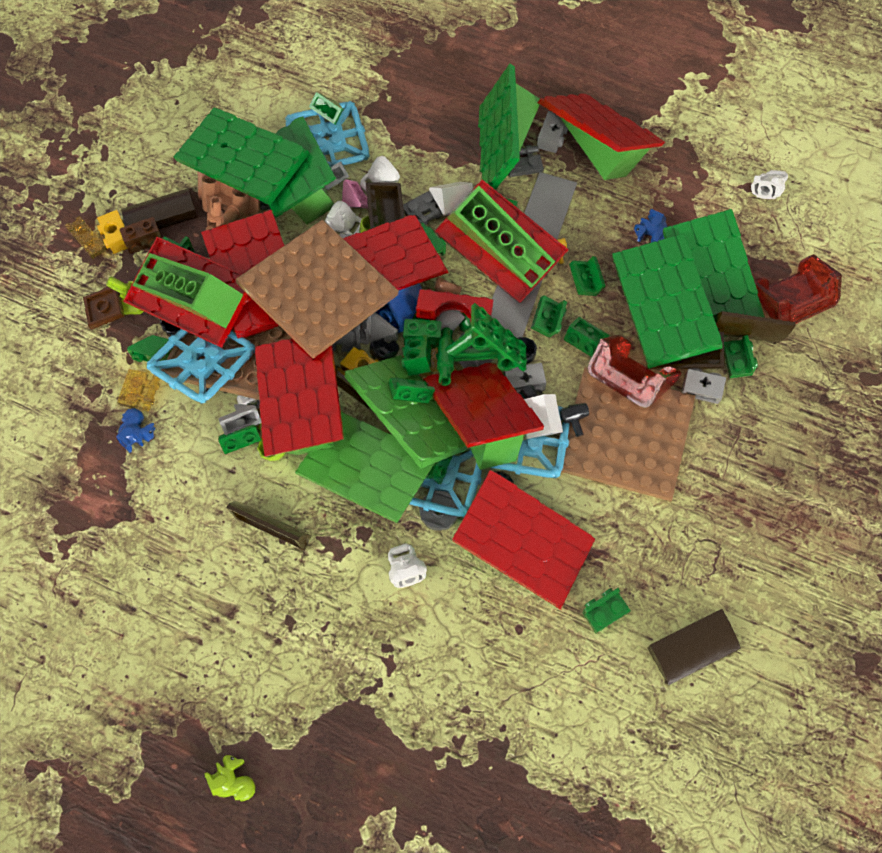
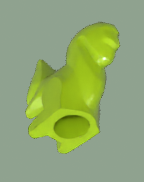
[204,755,256,802]

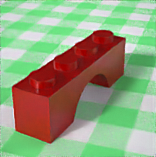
[416,289,494,322]

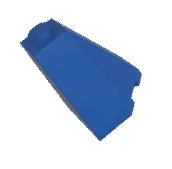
[376,283,422,332]

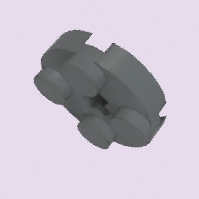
[419,491,459,531]

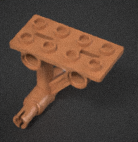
[198,172,260,230]

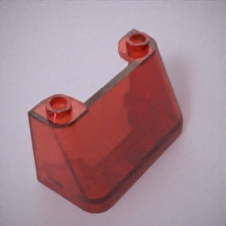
[754,254,842,324]
[588,334,682,408]

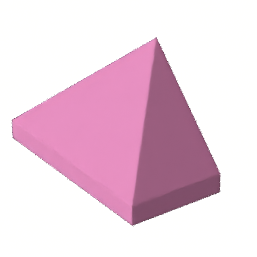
[342,179,368,209]

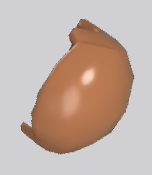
[434,276,462,295]

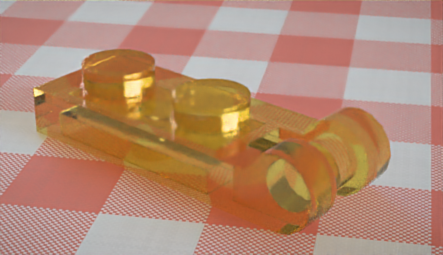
[65,216,107,259]

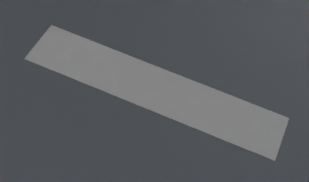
[492,172,577,338]

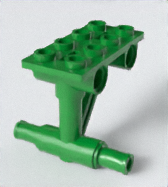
[436,303,527,386]

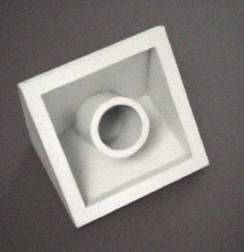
[429,182,473,216]
[524,394,563,439]

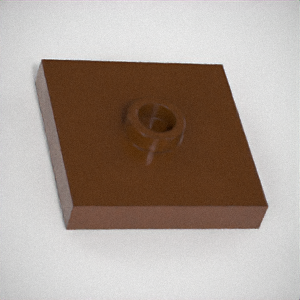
[83,287,125,330]

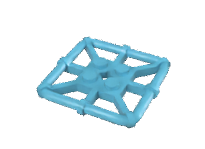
[285,101,370,167]
[147,329,255,404]
[490,406,570,479]
[410,450,483,518]

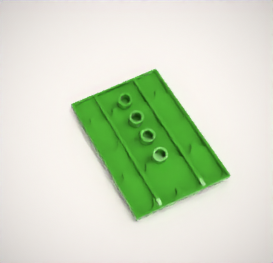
[345,355,471,468]
[295,412,435,523]

